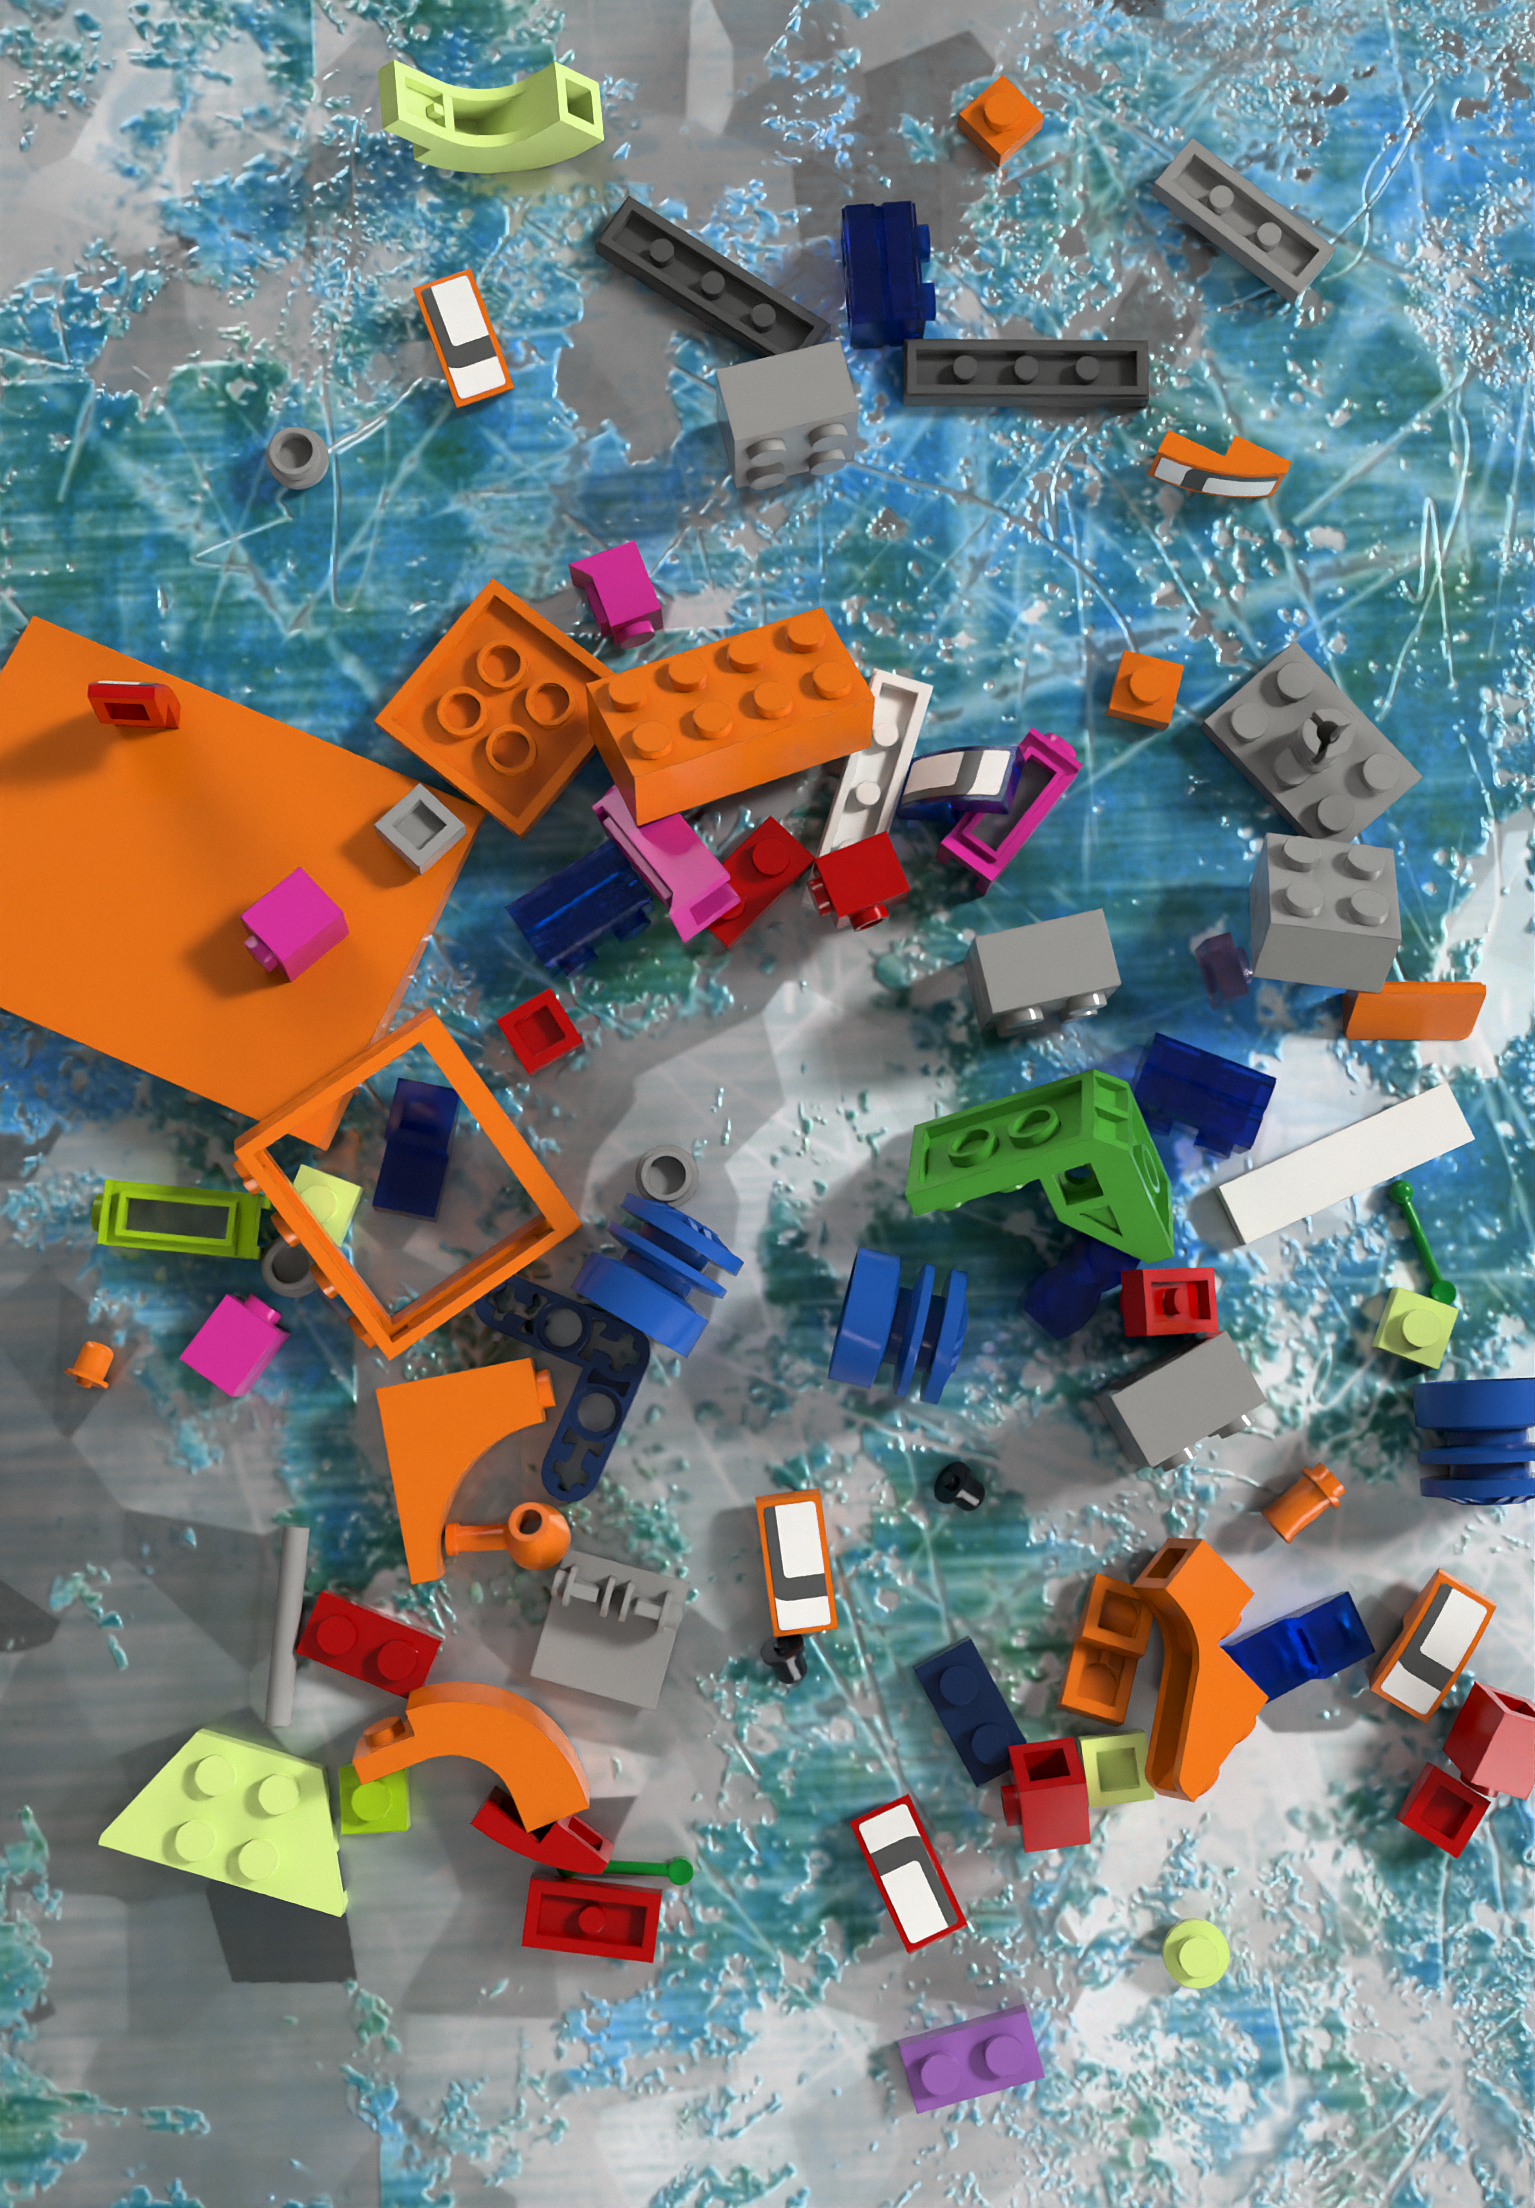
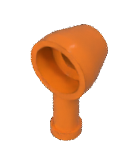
[445,1502,571,1571]

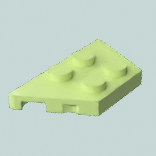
[98,1728,348,1917]

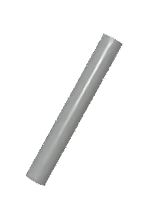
[264,1525,310,1727]

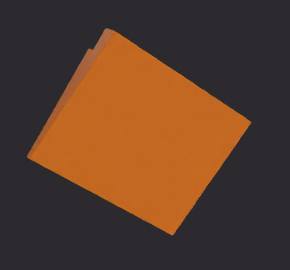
[0,615,487,1151]

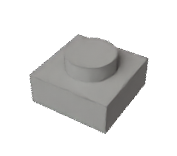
[374,783,466,876]

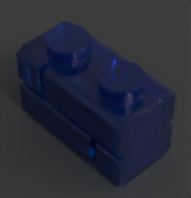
[840,201,936,350]
[505,838,656,979]
[1130,1032,1277,1160]

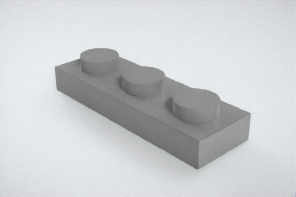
[1151,138,1337,305]

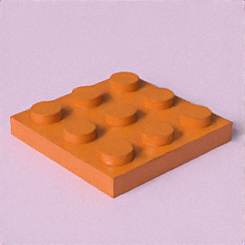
[374,578,616,841]

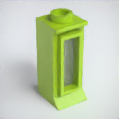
[91,1179,272,1261]

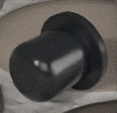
[934,1461,985,1511]
[760,1634,807,1684]

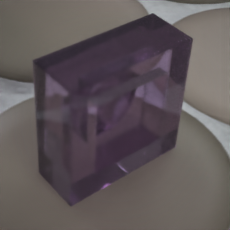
[1194,932,1252,1009]

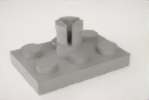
[1200,641,1423,843]

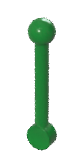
[1388,1179,1456,1305]
[556,1856,693,1886]

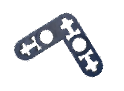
[474,1275,652,1502]

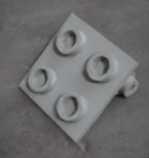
[529,1549,690,1711]

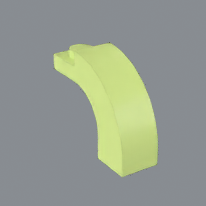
[378,60,604,173]

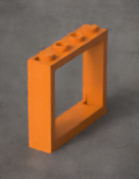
[231,1006,583,1361]

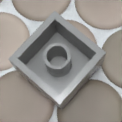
[716,340,859,490]
[1249,833,1402,993]
[963,908,1121,1038]
[1092,1331,1267,1472]

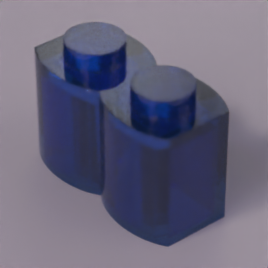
[1015,1230,1141,1342]

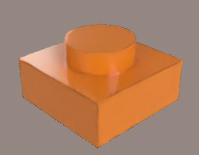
[957,74,1044,168]
[1106,650,1184,730]

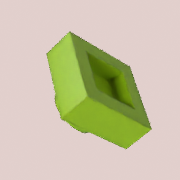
[339,1763,411,1835]

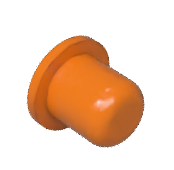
[64,1341,114,1389]

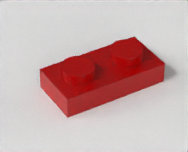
[704,815,815,951]
[1119,1267,1219,1337]
[295,1589,445,1700]
[521,1873,663,1963]

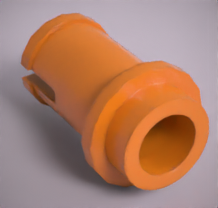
[1260,1462,1346,1544]

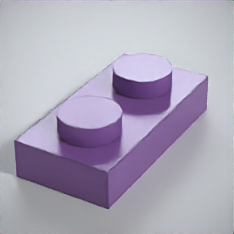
[898,2004,1045,2114]

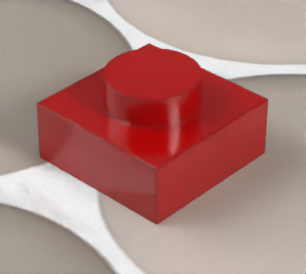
[496,987,585,1077]
[1394,1762,1491,1859]

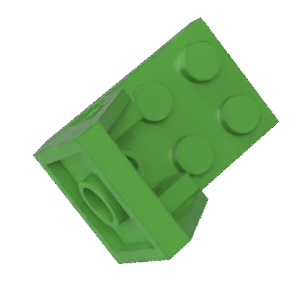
[905,1069,1174,1264]

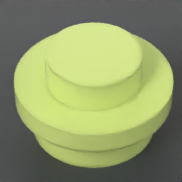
[1162,1918,1230,1989]

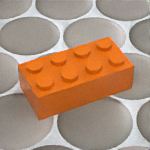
[586,607,875,826]

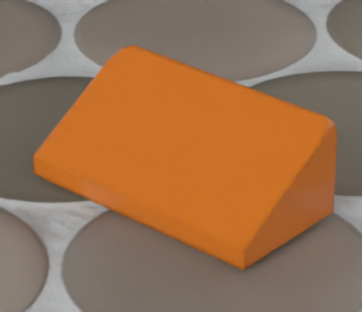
[1342,982,1486,1040]

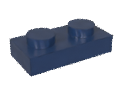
[912,1636,1027,1788]

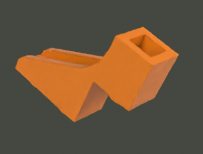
[1131,1538,1269,1802]

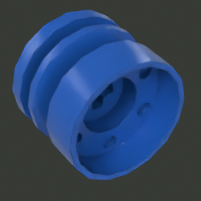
[570,1192,744,1358]
[827,1247,968,1405]
[1412,1377,1535,1505]

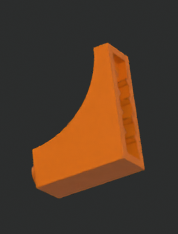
[376,1357,556,1585]

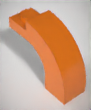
[352,1681,590,1833]

